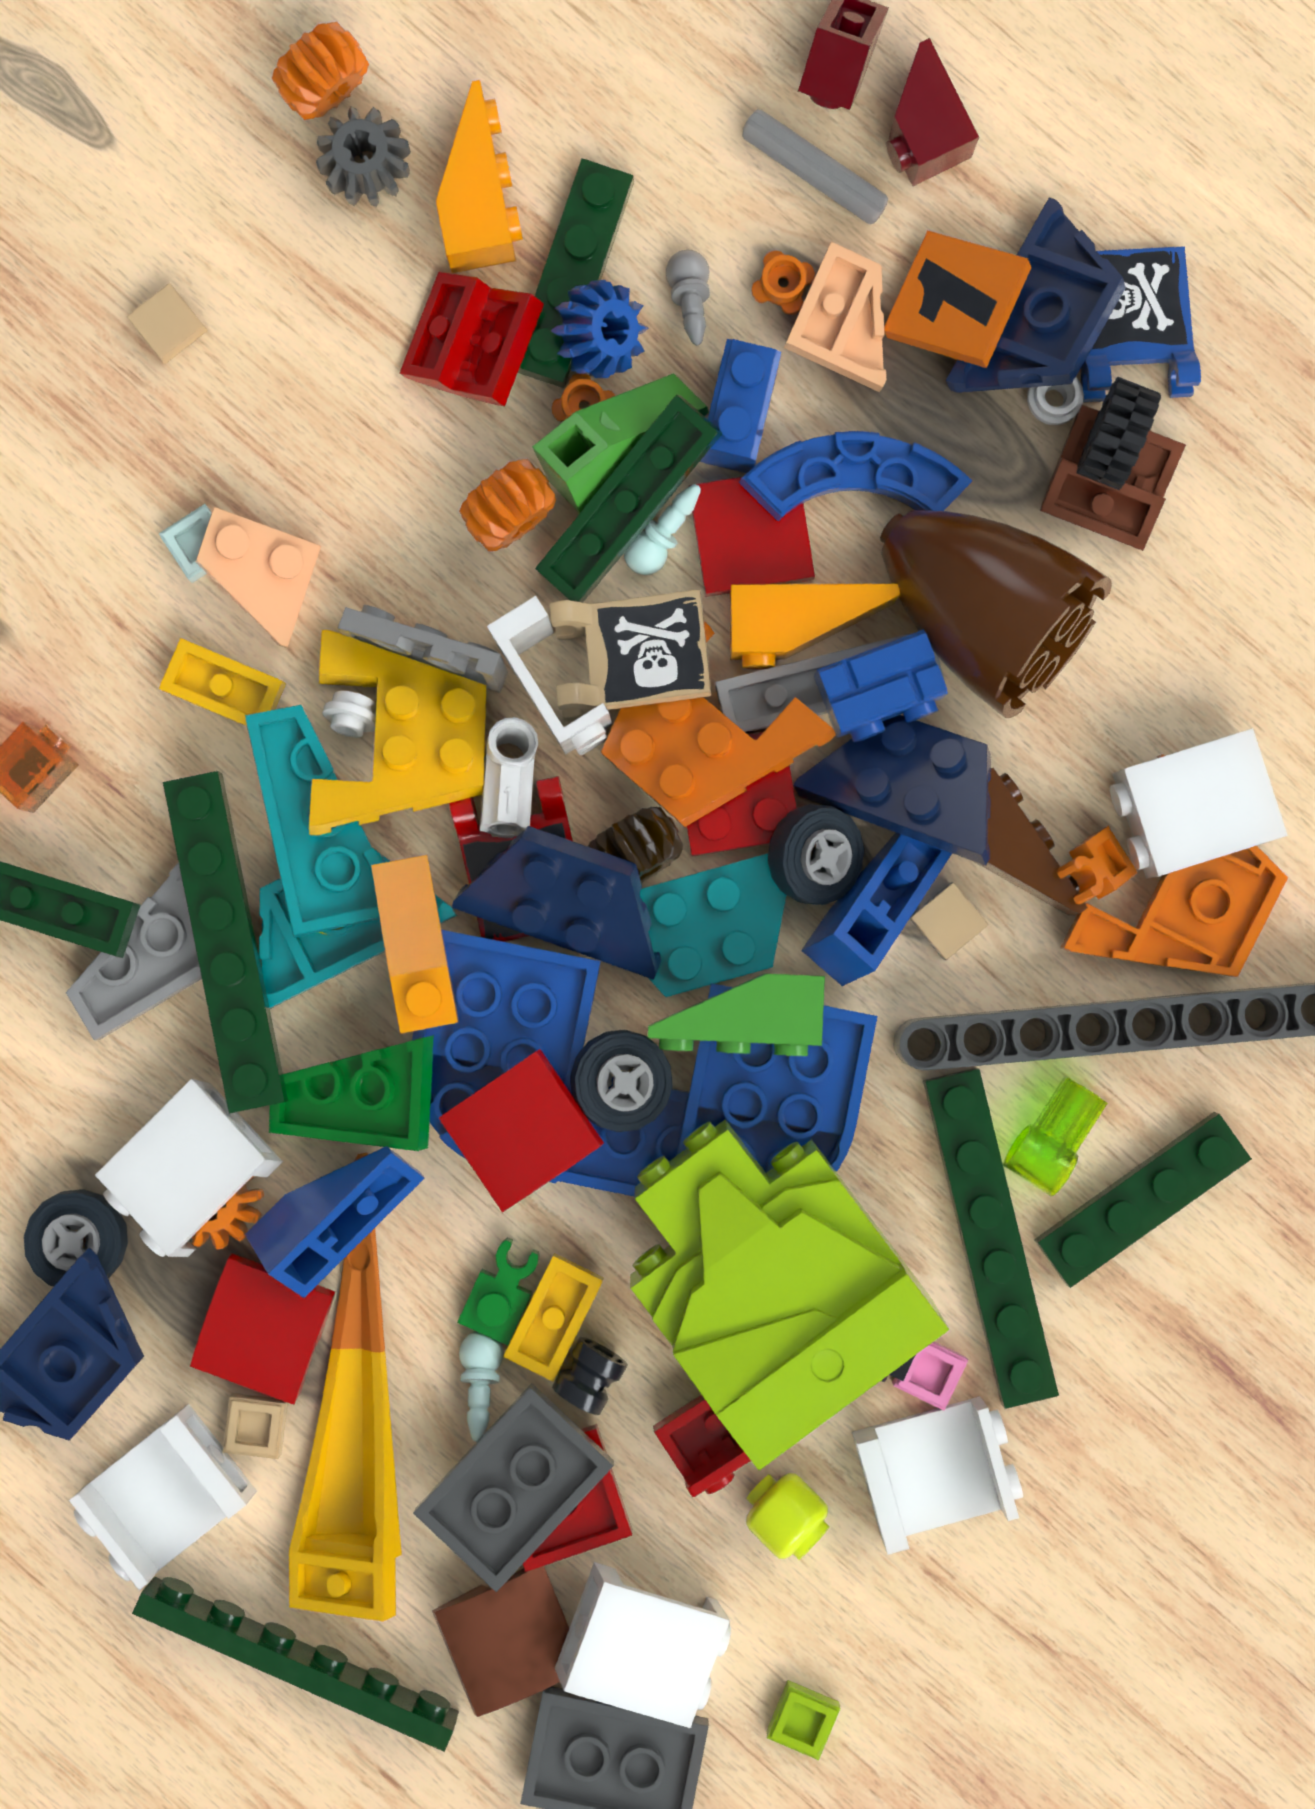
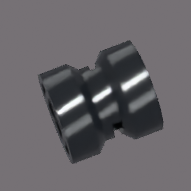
[552,1337,628,1415]

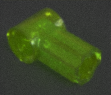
[1003,1077,1108,1197]

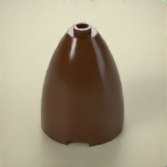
[880,510,1112,718]

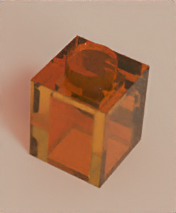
[0,722,79,813]

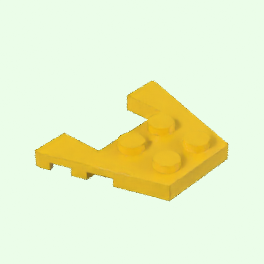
[309,630,487,835]

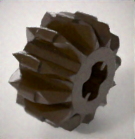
[588,807,684,883]

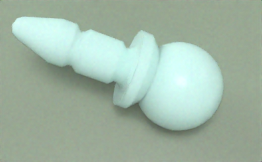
[624,484,701,575]
[459,1331,504,1442]

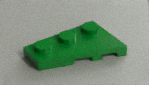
[268,1035,434,1151]

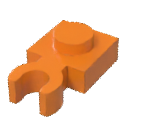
[1057,826,1138,904]

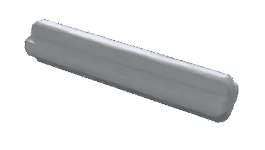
[742,109,888,224]

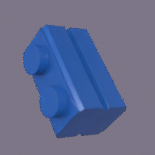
[700,339,781,473]
[814,630,948,743]

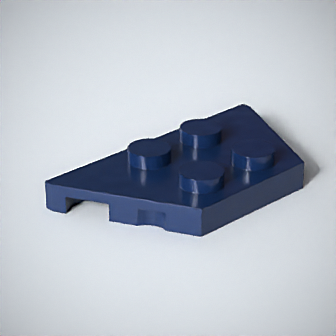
[946,197,1126,393]
[793,715,991,866]
[452,826,661,980]
[0,1247,144,1441]

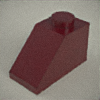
[798,0,889,110]
[886,38,979,186]

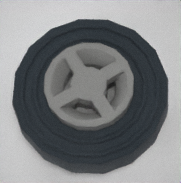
[768,804,864,905]
[570,1030,673,1132]
[23,1189,128,1287]

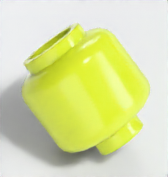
[746,1473,830,1560]

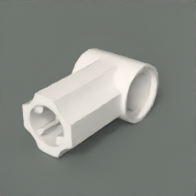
[480,717,538,838]

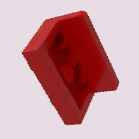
[653,1395,751,1497]

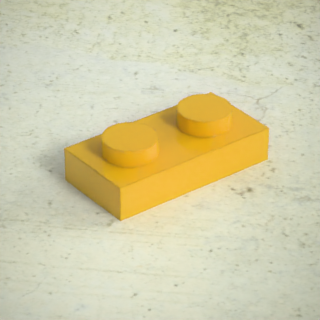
[159,638,286,727]
[503,1253,604,1382]

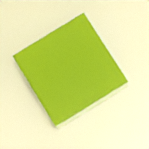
[766,1680,841,1760]

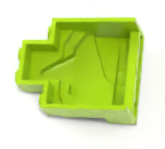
[630,1120,949,1470]

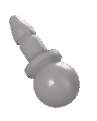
[666,250,710,346]

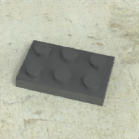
[413,1383,614,1592]
[520,1686,709,1809]

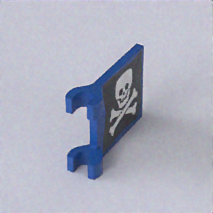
[1081,246,1201,402]

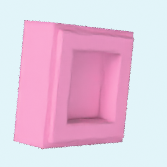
[892,1342,968,1411]

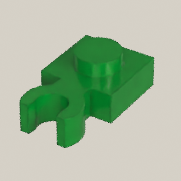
[457,1237,540,1346]

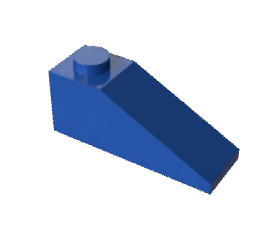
[801,833,952,986]
[245,1146,425,1298]

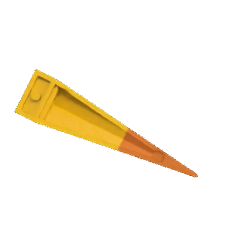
[289,1153,402,1622]

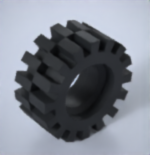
[1076,377,1161,490]

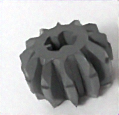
[316,106,411,207]

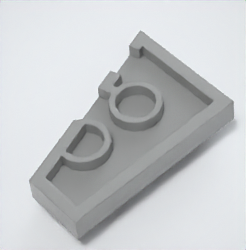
[338,605,508,693]
[66,862,202,1040]

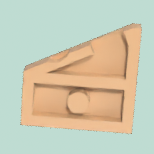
[784,241,887,392]
[196,507,321,648]

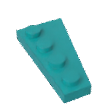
[245,705,381,938]

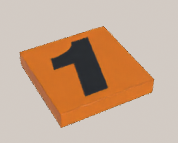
[884,230,1031,368]

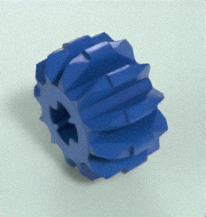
[551,280,649,379]

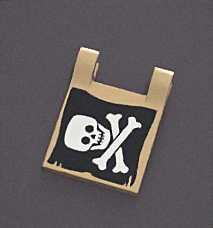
[549,589,712,721]

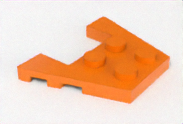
[601,621,836,827]
[1060,754,1288,977]

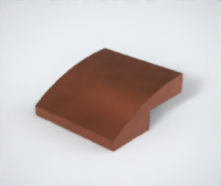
[1040,404,1186,551]
[432,1566,569,1717]

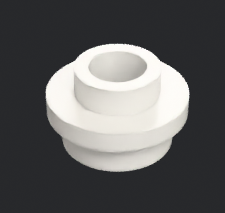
[1027,377,1084,425]
[322,691,376,738]

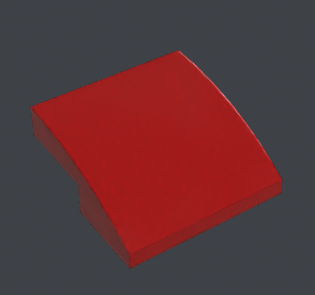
[399,272,544,407]
[439,1049,604,1213]
[190,1253,336,1405]

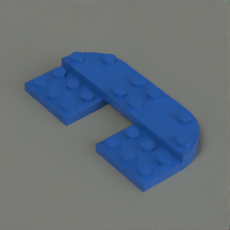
[412,930,878,1197]

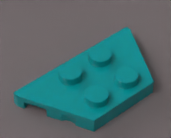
[259,847,458,1009]
[640,853,786,997]

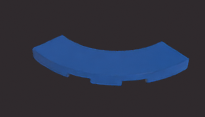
[739,431,973,521]

